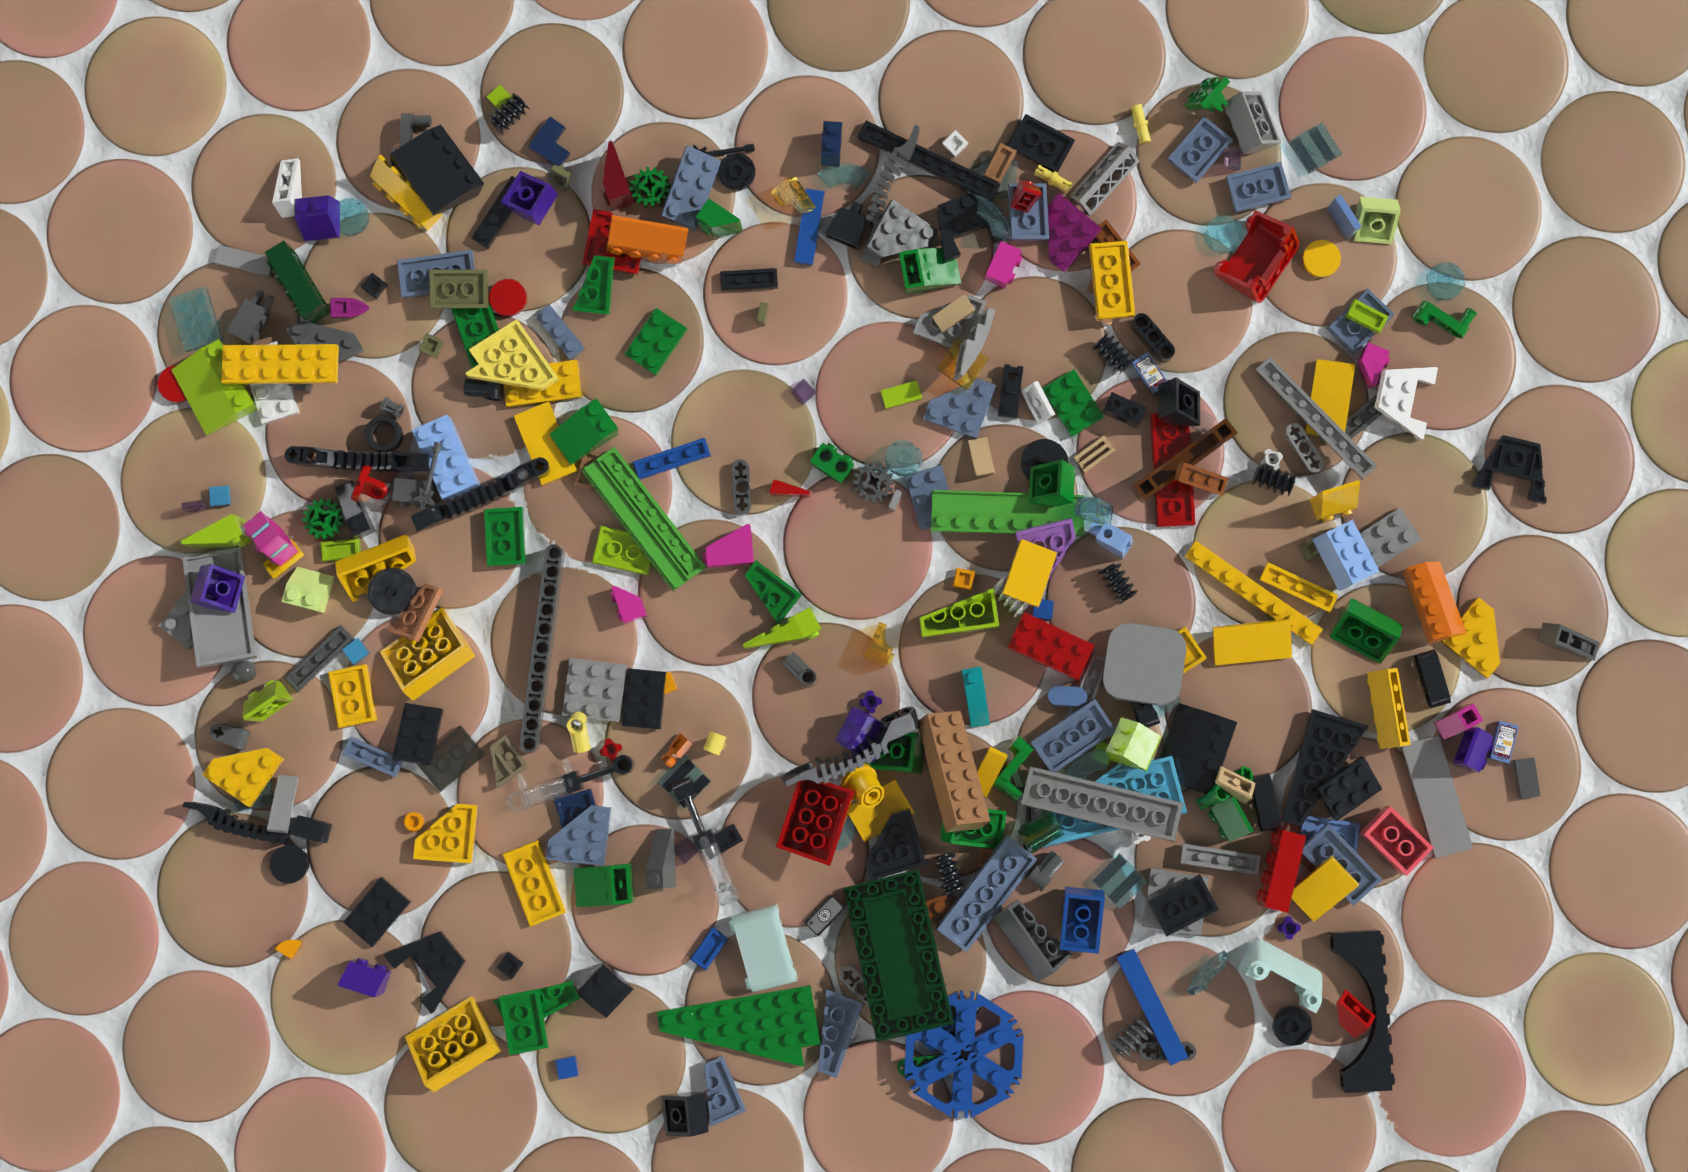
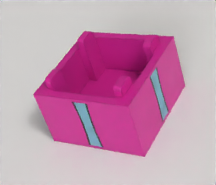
[243,511,298,566]

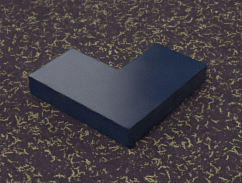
[528,117,570,167]

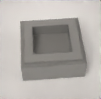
[888,490,902,512]

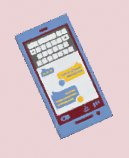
[1132,352,1167,395]
[1489,721,1519,764]

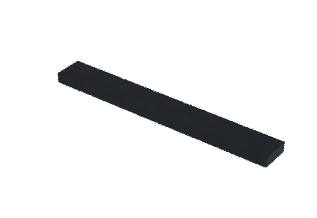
[858,120,1000,202]

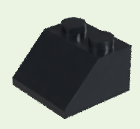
[1157,377,1200,426]
[576,962,634,1018]
[662,1092,709,1137]

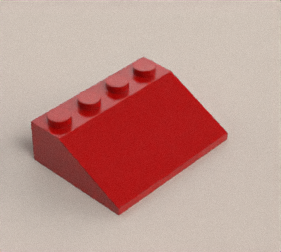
[776,780,855,866]

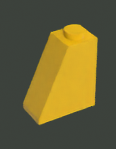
[977,746,1008,797]

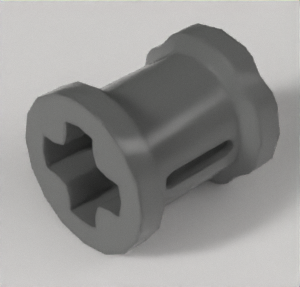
[379,397,405,420]

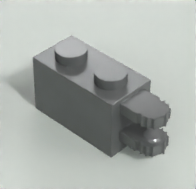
[227,290,274,345]
[380,478,436,509]

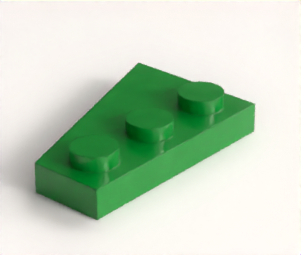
[572,255,615,315]
[745,560,802,624]

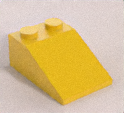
[1309,480,1360,523]

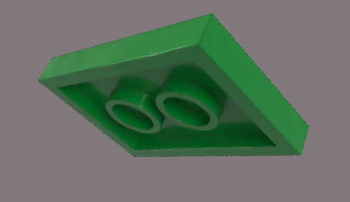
[624,308,688,376]
[1042,369,1104,438]
[484,507,526,567]
[499,988,549,1055]

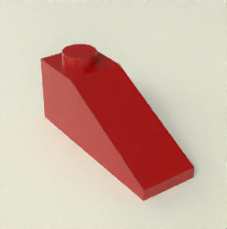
[1010,180,1042,213]

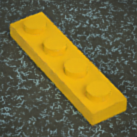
[1259,562,1338,613]

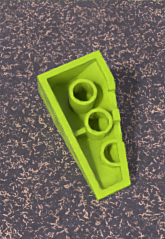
[742,607,822,649]

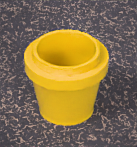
[840,764,884,808]

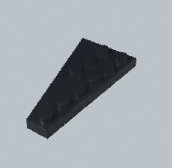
[1281,709,1369,827]

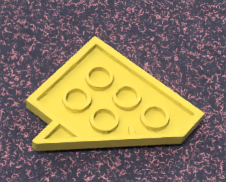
[466,319,559,390]

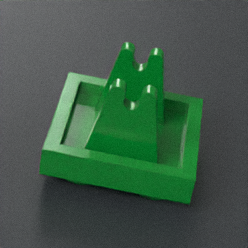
[1184,76,1230,112]

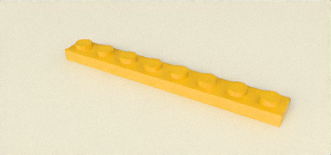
[1184,541,1323,645]

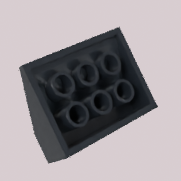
[390,125,484,216]
[1159,703,1237,795]

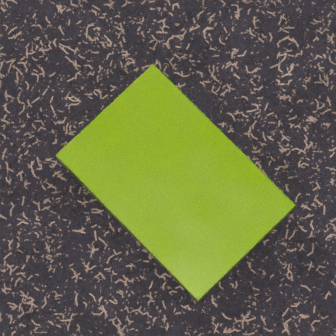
[592,526,651,576]

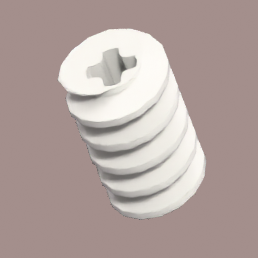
[993,575,1030,618]

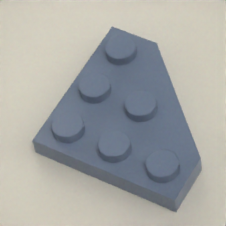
[923,379,996,439]
[546,805,612,866]

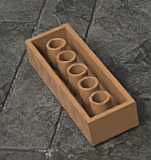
[918,711,990,833]

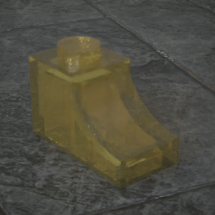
[771,176,816,214]
[864,622,895,667]

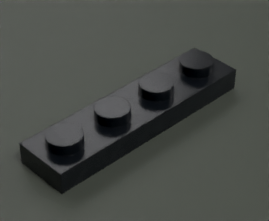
[472,176,515,250]

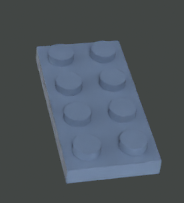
[660,145,721,231]
[397,250,475,299]
[1030,698,1116,772]
[1302,822,1383,906]

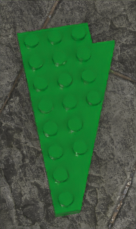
[657,985,820,1066]

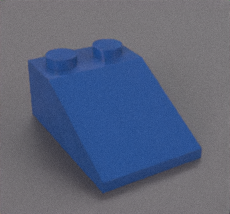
[1060,886,1105,954]

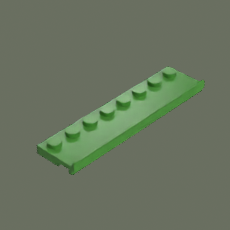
[582,447,706,592]
[931,490,1085,536]

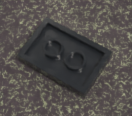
[1008,114,1075,173]
[622,668,667,730]
[392,703,444,766]
[1315,756,1382,821]
[1148,874,1219,937]
[343,877,412,947]

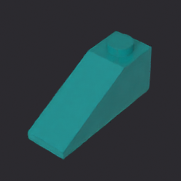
[961,667,990,728]

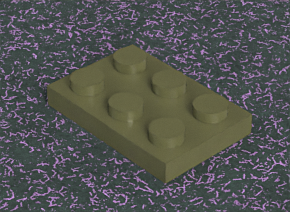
[429,270,489,308]

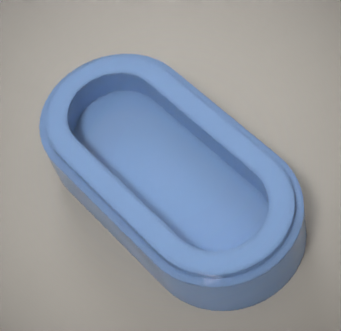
[1048,686,1087,707]

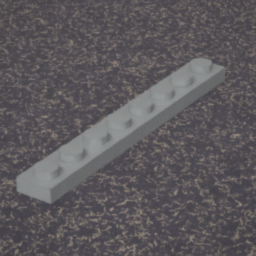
[1255,357,1377,480]

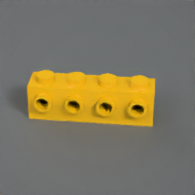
[1367,668,1411,749]

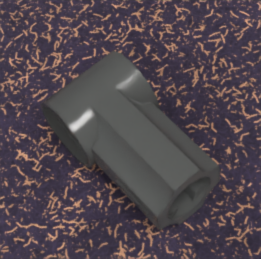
[782,652,817,687]
[1026,850,1065,891]

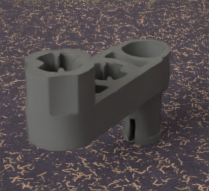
[390,113,432,166]

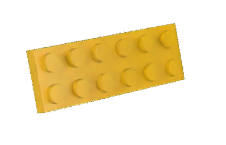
[221,344,339,384]

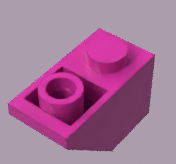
[1357,342,1390,389]
[610,586,648,624]
[1434,703,1483,740]

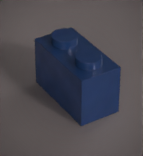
[821,121,842,167]

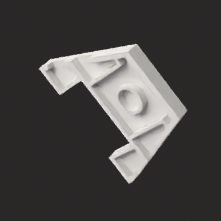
[1374,367,1438,440]

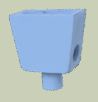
[1088,522,1133,559]

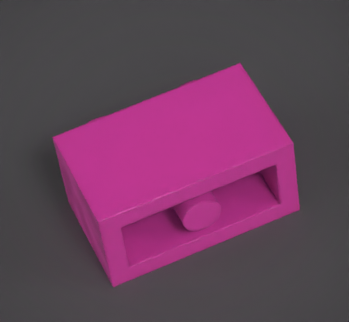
[985,241,1023,288]

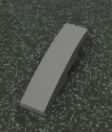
[953,308,995,381]

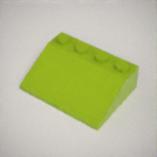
[172,339,257,436]

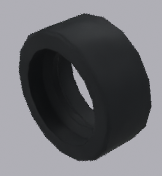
[364,416,403,453]

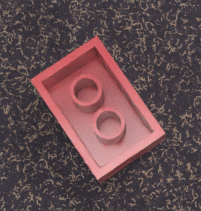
[1359,806,1434,876]

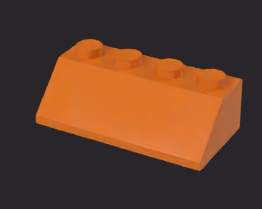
[606,215,688,264]
[1403,562,1466,645]

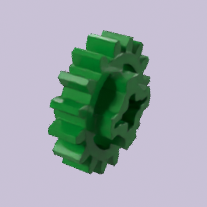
[630,167,671,208]
[302,498,345,540]

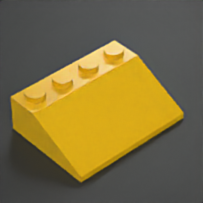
[380,607,476,701]
[405,996,502,1092]

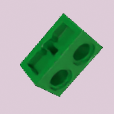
[810,443,854,485]

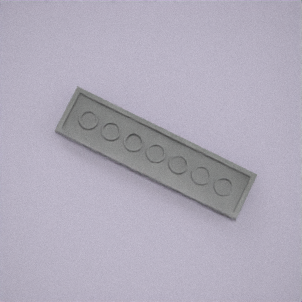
[1021,767,1183,842]

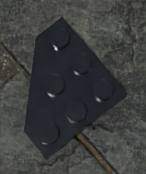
[865,808,926,881]

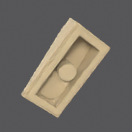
[932,294,975,333]
[968,437,995,478]
[1215,766,1256,804]

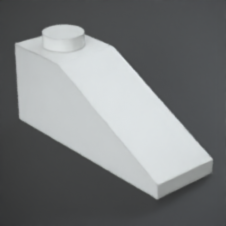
[272,158,302,218]

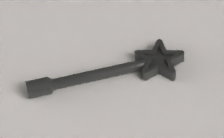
[414,442,442,509]

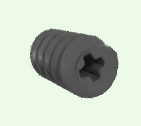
[1110,1018,1154,1060]

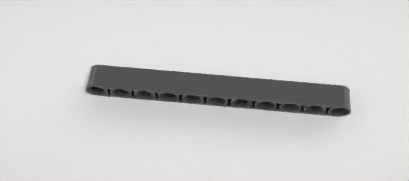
[520,544,565,753]

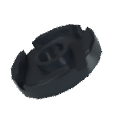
[718,153,756,191]
[270,845,310,883]
[1272,1006,1312,1046]

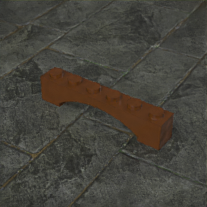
[1130,418,1238,503]

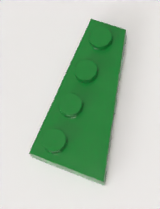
[493,980,581,1019]

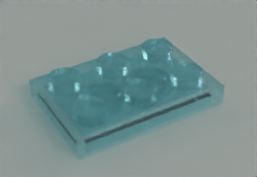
[169,286,223,352]

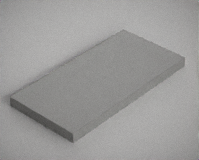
[182,547,257,668]

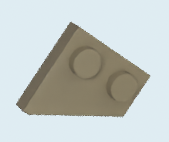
[490,735,529,788]

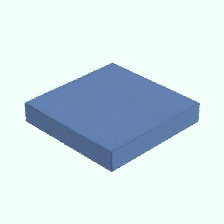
[1327,195,1361,240]

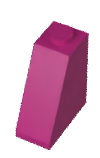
[703,524,754,568]

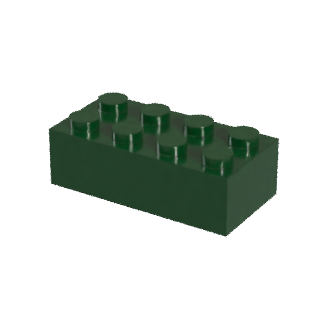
[265,240,330,323]

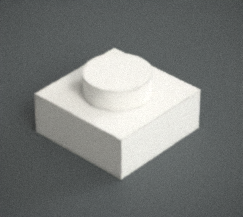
[942,130,969,158]

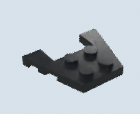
[936,193,1010,263]
[1471,435,1547,505]
[383,931,466,1014]

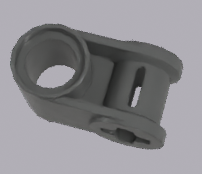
[210,724,251,750]

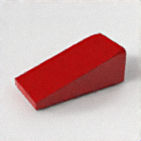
[769,479,810,497]

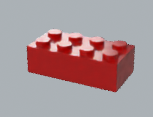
[1007,612,1095,681]
[1256,829,1306,913]

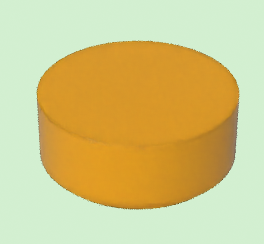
[404,812,424,831]

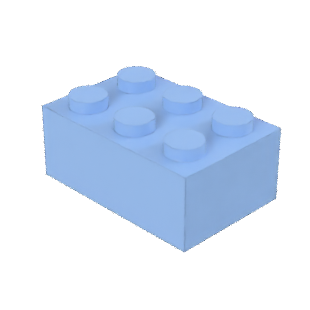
[1312,520,1379,591]

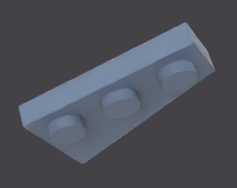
[705,1055,746,1127]

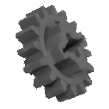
[853,462,894,504]

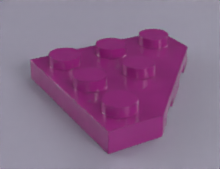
[1047,193,1102,273]

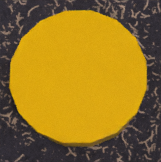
[1302,240,1341,278]

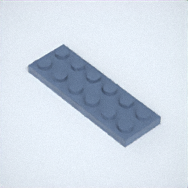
[936,835,1037,952]

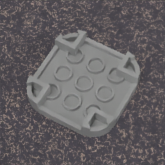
[1103,623,1186,707]

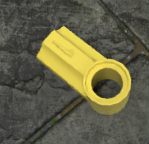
[567,712,591,753]
[703,731,727,755]

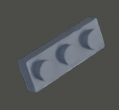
[535,304,585,360]
[343,737,403,777]

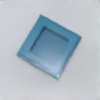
[209,486,231,507]
[342,638,370,665]

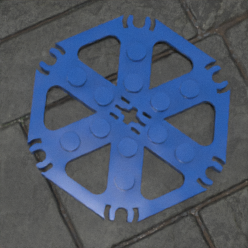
[904,990,1024,1119]

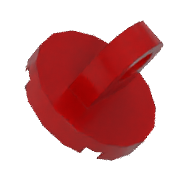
[351,465,388,503]

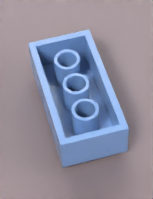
[412,415,481,501]

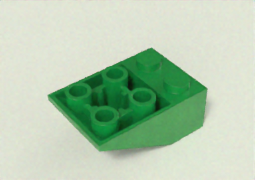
[899,248,961,294]
[574,863,635,907]

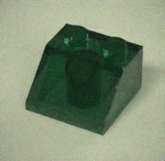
[1018,811,1065,854]

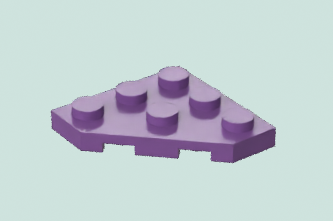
[1015,517,1076,582]

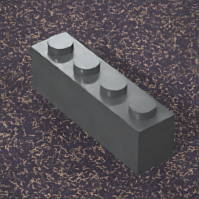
[993,899,1073,981]

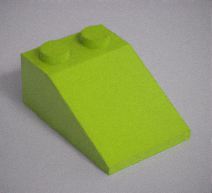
[181,514,252,549]
[242,680,293,722]

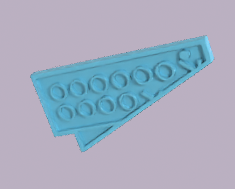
[1030,756,1187,850]

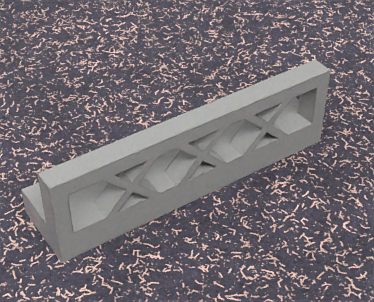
[1069,142,1140,216]

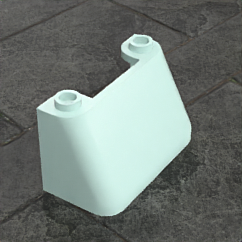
[729,903,798,992]
[1237,939,1323,1013]

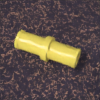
[1130,104,1151,145]
[1034,165,1072,193]

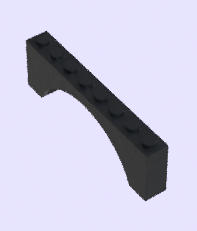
[1329,929,1395,1093]

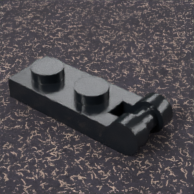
[998,364,1023,419]

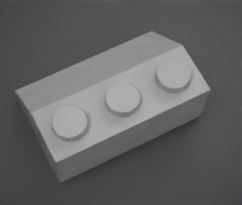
[1225,91,1281,154]

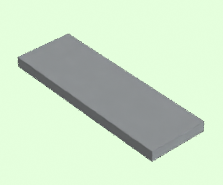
[1401,735,1473,858]

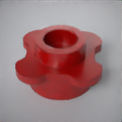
[599,739,622,761]

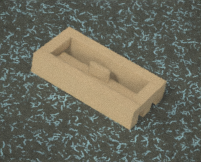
[1073,435,1116,474]

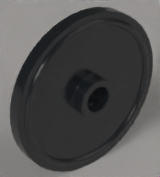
[1021,439,1068,481]
[367,567,416,615]

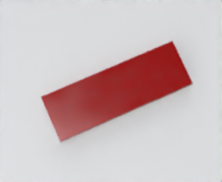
[1150,413,1196,527]

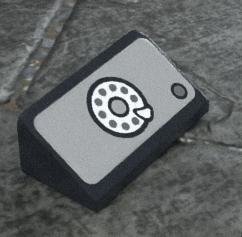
[804,894,845,937]

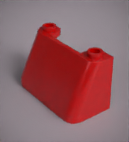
[1214,210,1299,303]

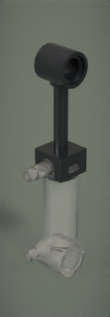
[506,755,635,811]
[672,777,739,906]

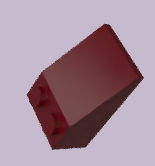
[601,140,635,211]

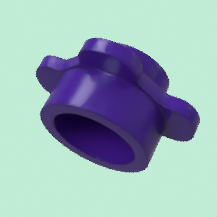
[859,690,882,713]
[1277,916,1301,940]

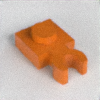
[661,733,693,768]

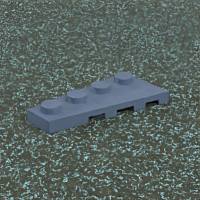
[818,989,864,1078]

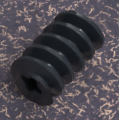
[489,93,530,135]
[1093,333,1135,374]
[1251,463,1296,496]
[1098,563,1138,605]
[931,853,965,896]

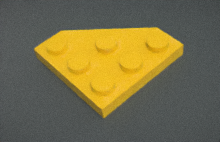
[1441,597,1500,679]
[202,748,284,807]
[413,804,478,863]

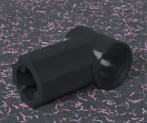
[463,379,503,401]

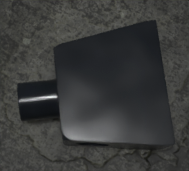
[825,201,866,251]

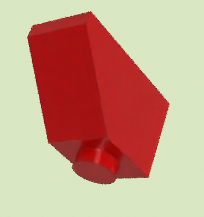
[1336,989,1376,1038]

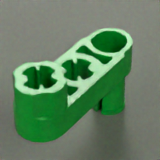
[1411,301,1477,339]
[993,736,1034,802]
[1196,766,1253,810]

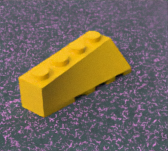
[370,154,443,231]
[335,534,416,602]

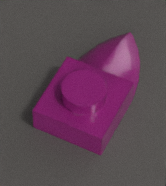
[330,298,369,318]

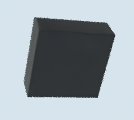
[361,273,388,300]
[496,952,524,979]

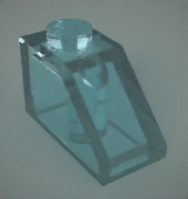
[1074,497,1113,524]

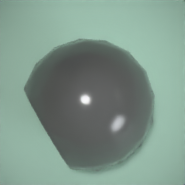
[231,660,256,682]

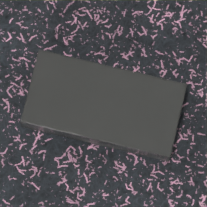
[1513,757,1541,799]

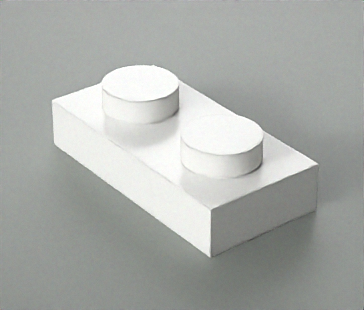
[1021,381,1056,424]

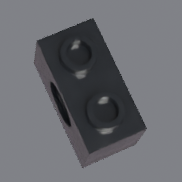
[1102,392,1147,428]

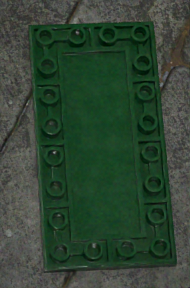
[843,869,954,1043]

